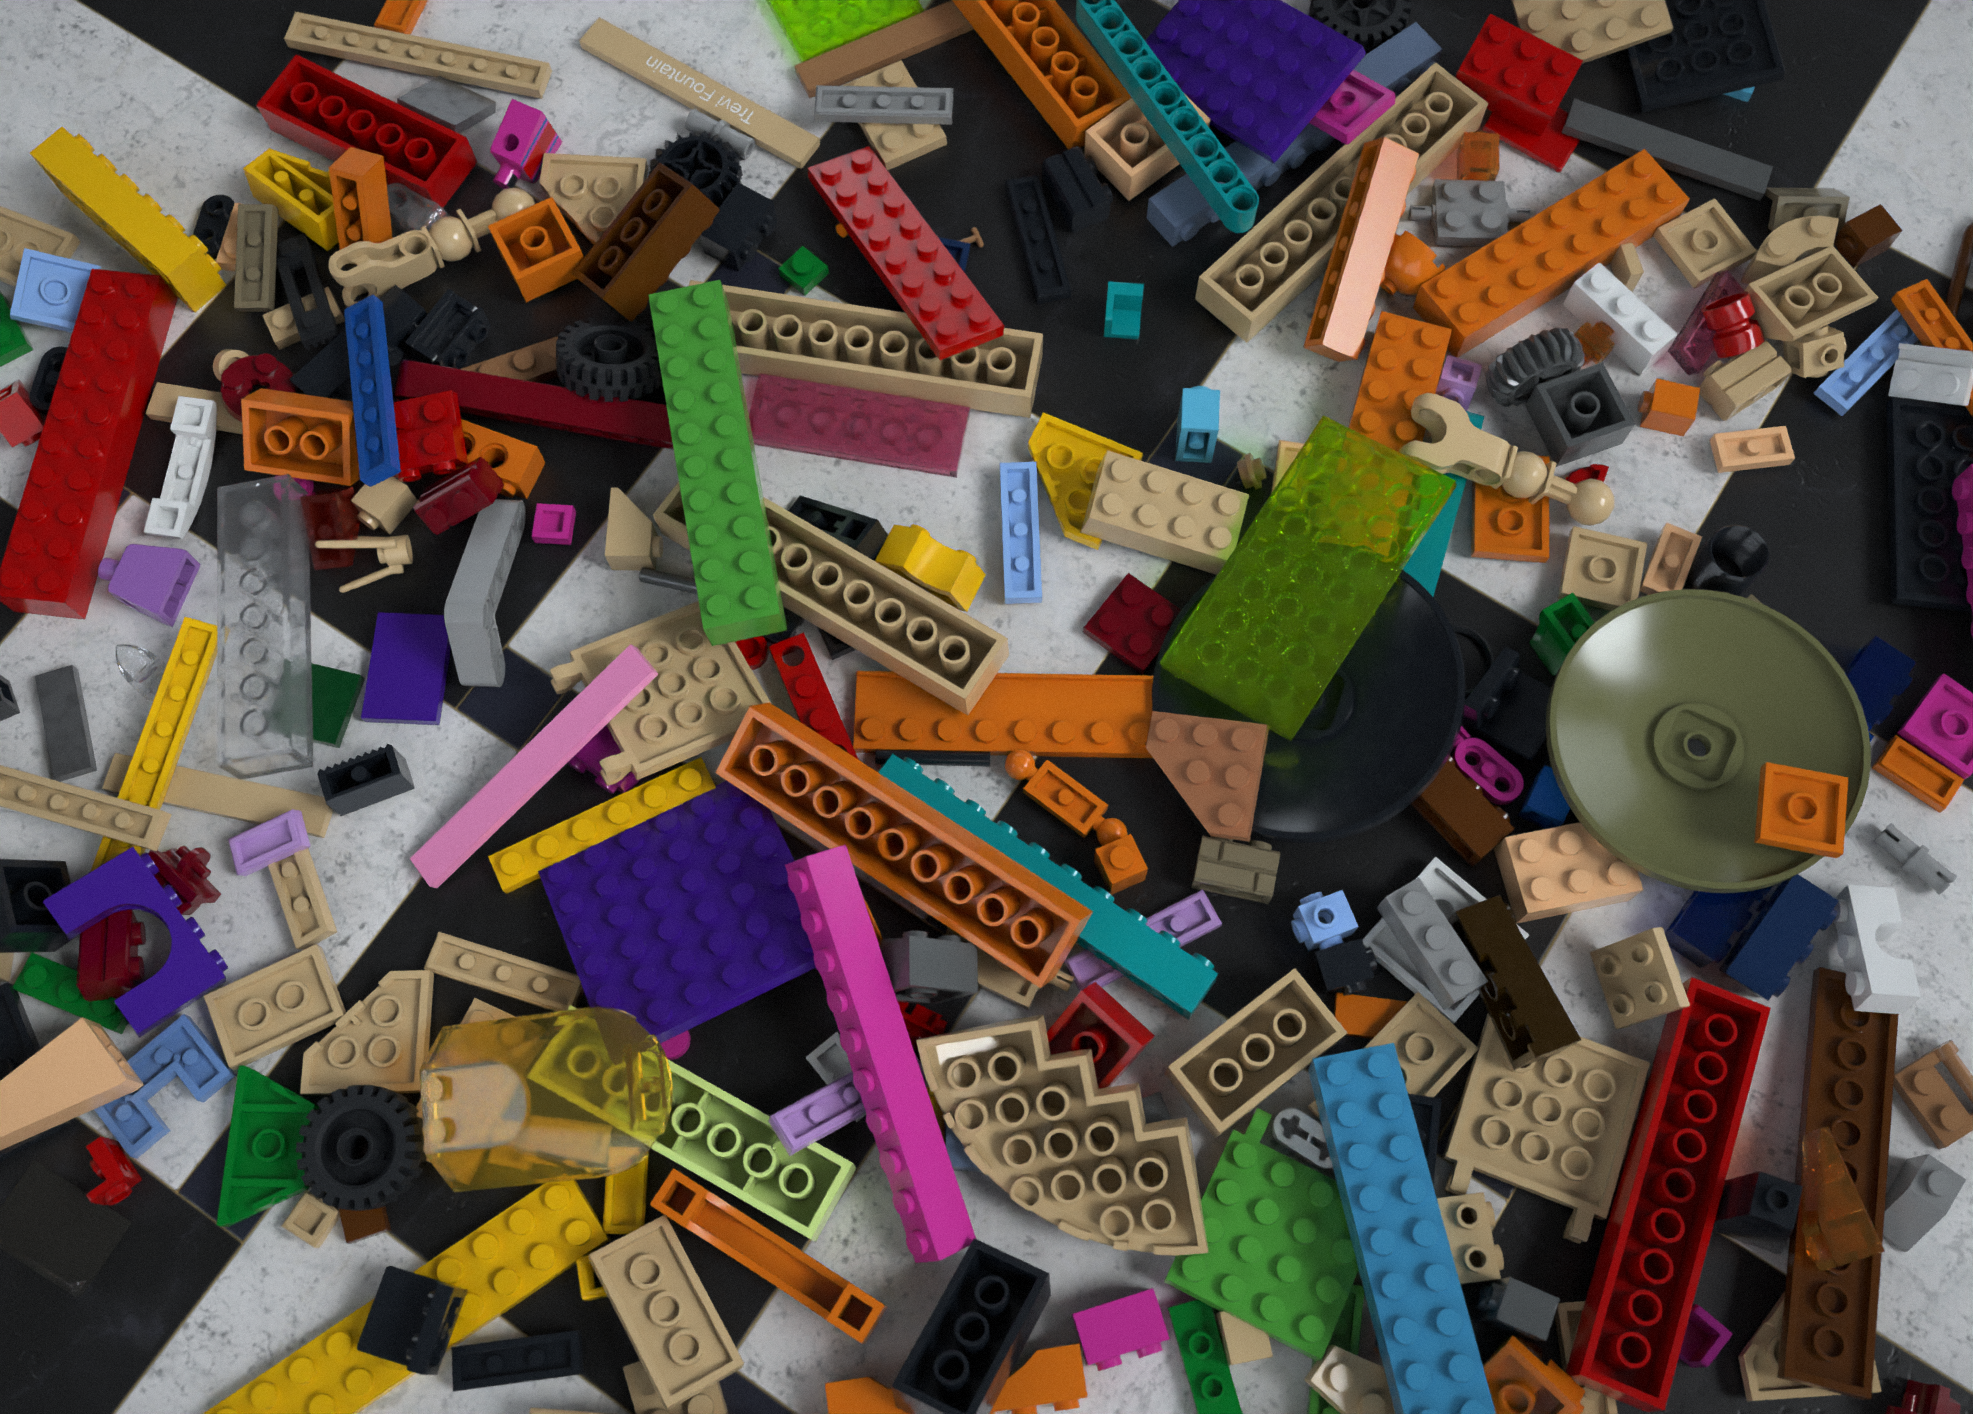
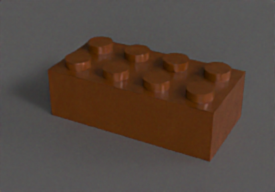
[572,162,720,322]

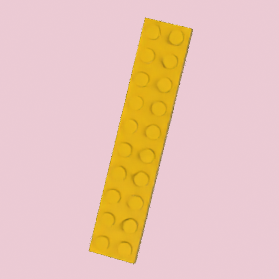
[203,1169,611,1414]

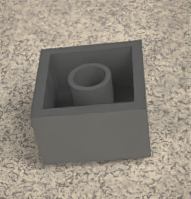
[1525,362,1635,467]
[879,931,978,1005]

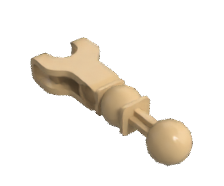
[328,187,535,308]
[1397,393,1615,526]

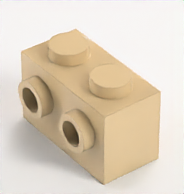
[1437,1192,1504,1284]

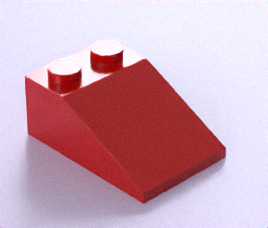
[1047,982,1155,1089]

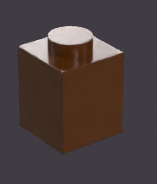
[1834,204,1903,268]

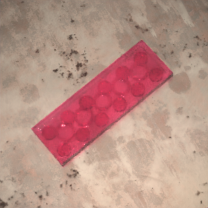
[749,374,970,478]

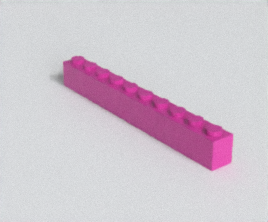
[785,844,976,1263]

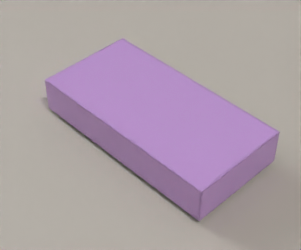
[228,809,311,876]

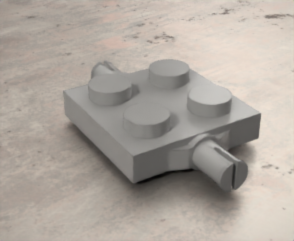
[1409,179,1531,247]

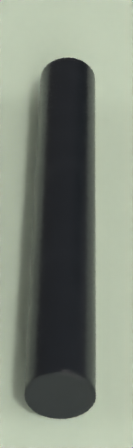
[875,750,990,767]

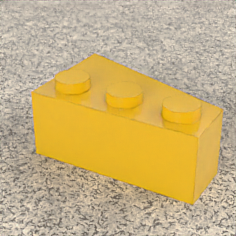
[243,148,339,251]

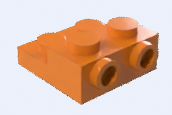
[1483,1335,1585,1414]

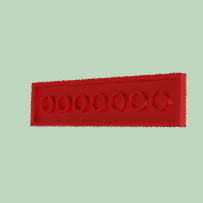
[808,146,1004,360]

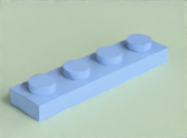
[1814,309,1919,416]
[1000,462,1042,604]

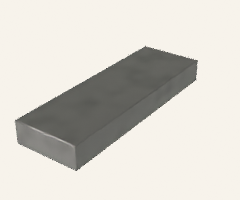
[35,665,97,782]

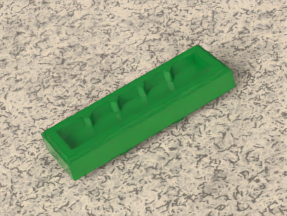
[1167,1299,1242,1414]

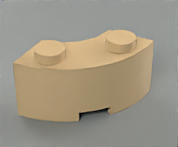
[1740,215,1839,284]

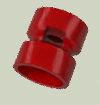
[1701,292,1765,358]

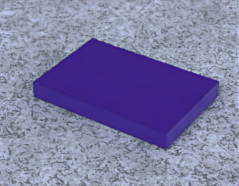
[361,612,451,725]

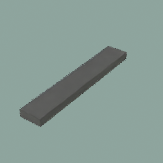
[1561,99,1773,201]

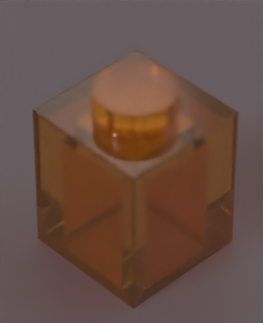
[1457,131,1500,181]

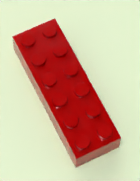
[256,54,477,213]

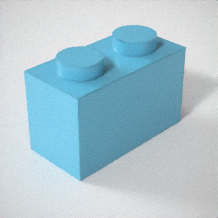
[1175,386,1220,463]

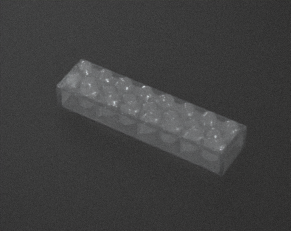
[217,474,313,780]

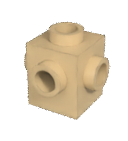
[1783,325,1846,378]

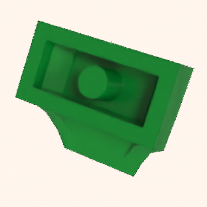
[1529,593,1595,676]

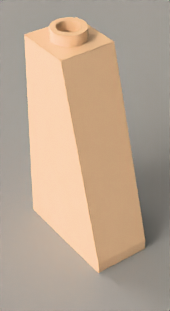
[0,1017,144,1151]

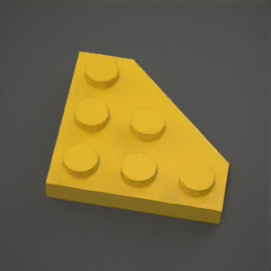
[1028,412,1143,550]

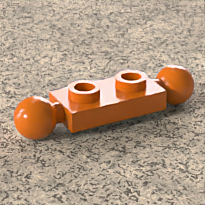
[1005,749,1127,846]

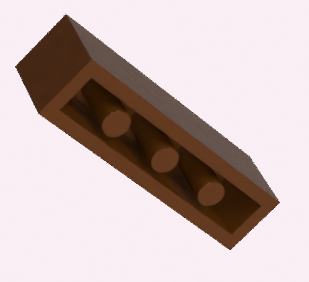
[1411,755,1515,868]

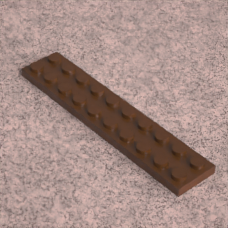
[1777,967,1899,1400]

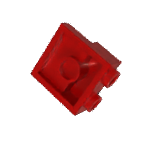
[393,390,468,482]

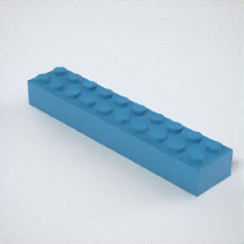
[1308,1043,1496,1414]

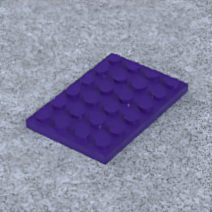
[1145,0,1366,164]

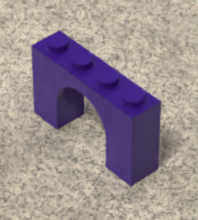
[43,847,228,1038]

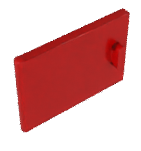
[1482,107,1580,173]

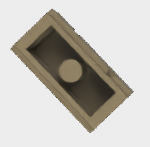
[1191,836,1280,904]

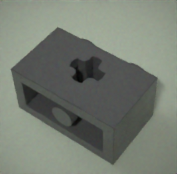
[1475,1277,1560,1341]

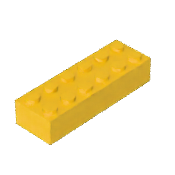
[30,126,227,313]

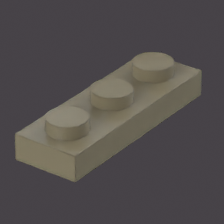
[234,204,278,312]

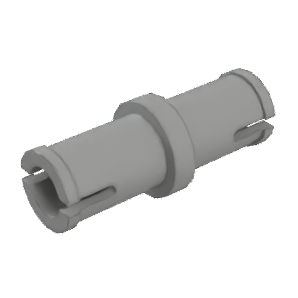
[685,109,755,160]
[1873,823,1957,895]

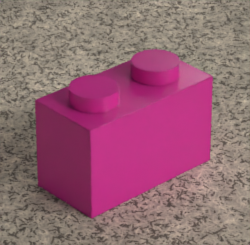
[1072,1288,1170,1371]

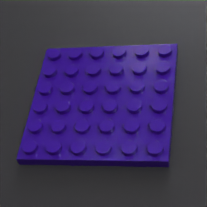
[538,781,816,1065]

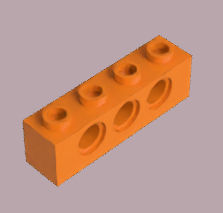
[456,419,546,499]

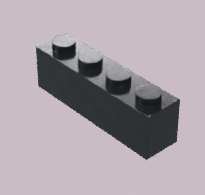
[289,285,427,401]

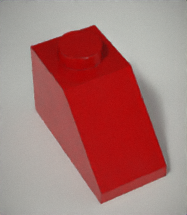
[0,379,45,448]

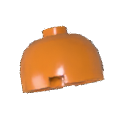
[1380,227,1445,296]

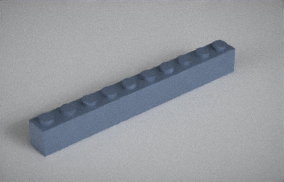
[1147,22,1443,247]

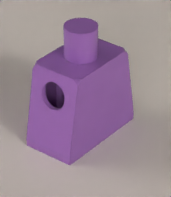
[98,544,201,627]

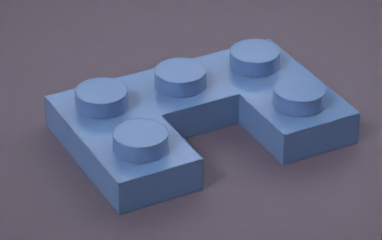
[94,1014,236,1159]

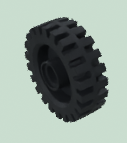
[1309,0,1412,54]
[556,316,662,402]
[296,1085,428,1211]

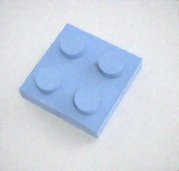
[10,248,101,333]

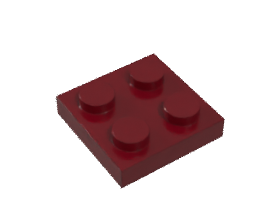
[1083,573,1181,675]

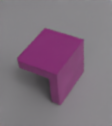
[1679,1304,1733,1368]

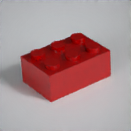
[1455,14,1583,136]

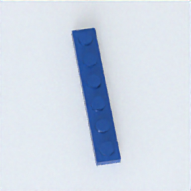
[344,294,401,487]

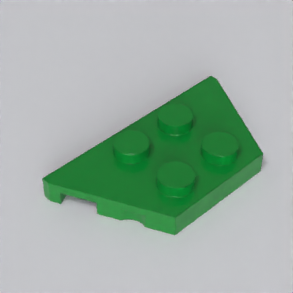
[216,1065,319,1227]

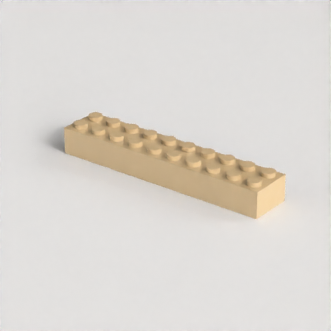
[1195,62,1488,343]
[689,280,1043,418]
[653,481,1009,716]

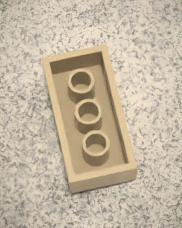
[1081,450,1249,575]
[1164,968,1348,1139]

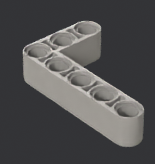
[444,499,526,687]

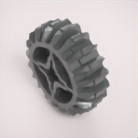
[1485,328,1585,407]

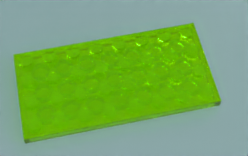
[1160,416,1456,741]

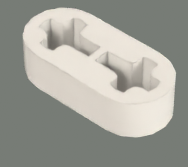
[1271,1108,1333,1170]

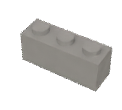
[1377,877,1488,1010]

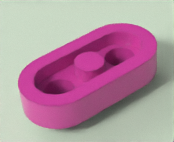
[1452,738,1524,805]

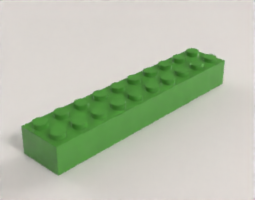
[648,280,787,646]

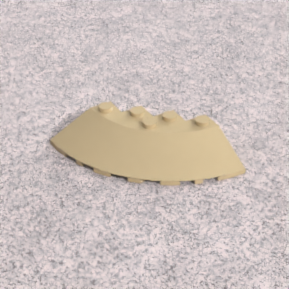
[916,1014,1208,1256]

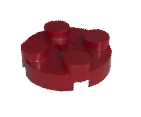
[221,353,297,422]

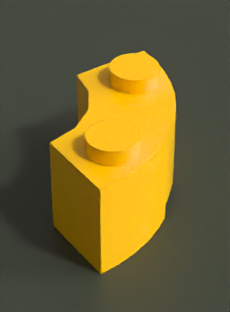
[875,524,986,612]

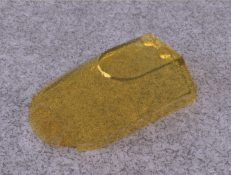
[419,1007,673,1192]

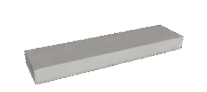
[814,85,953,125]

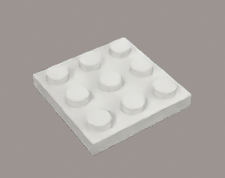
[1362,856,1529,1024]

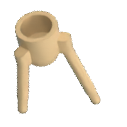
[315,535,413,593]

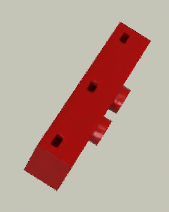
[769,632,859,760]

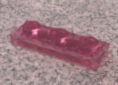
[1668,270,1744,375]

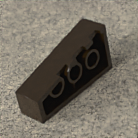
[1447,895,1582,1070]

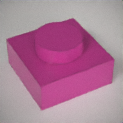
[532,503,576,545]

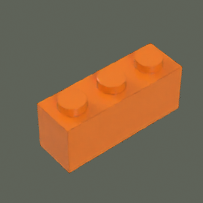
[329,147,393,250]

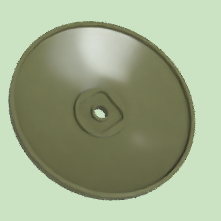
[1546,589,1871,893]

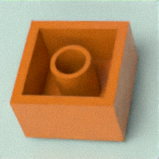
[488,197,584,302]

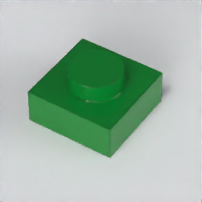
[778,246,829,296]

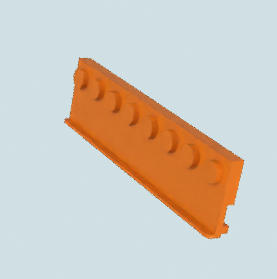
[853,671,1154,758]

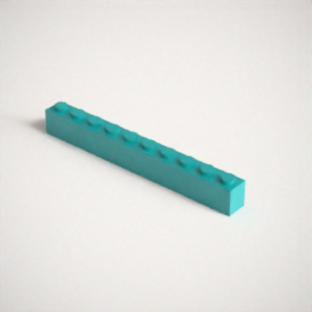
[878,754,1218,1021]

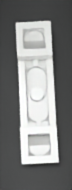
[144,396,217,539]

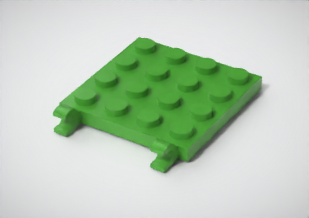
[1164,1107,1359,1361]

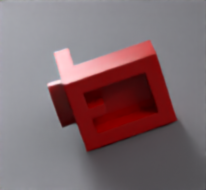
[86,1136,142,1205]

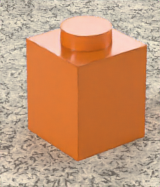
[1637,379,1700,436]
[1093,834,1148,895]

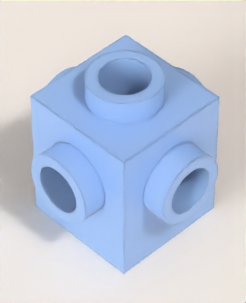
[1291,890,1359,951]

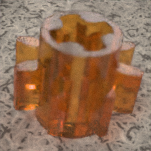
[1574,321,1616,366]

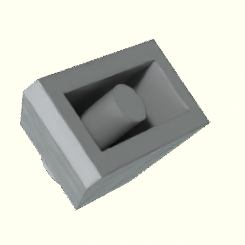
[1883,1154,1966,1252]

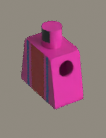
[490,99,562,189]

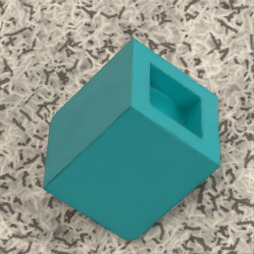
[1104,281,1144,339]

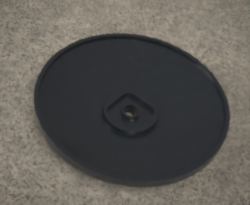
[1152,543,1466,843]

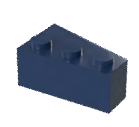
[1719,874,1839,1001]

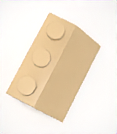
[1744,245,1878,342]

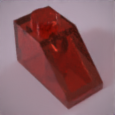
[300,487,360,570]

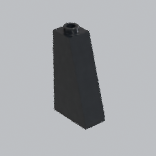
[1712,1171,1803,1254]

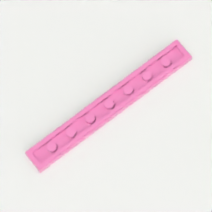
[410,644,658,888]

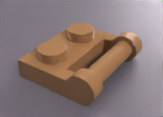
[1893,1040,1973,1149]

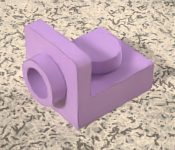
[1435,355,1482,411]

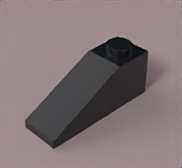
[788,495,888,561]

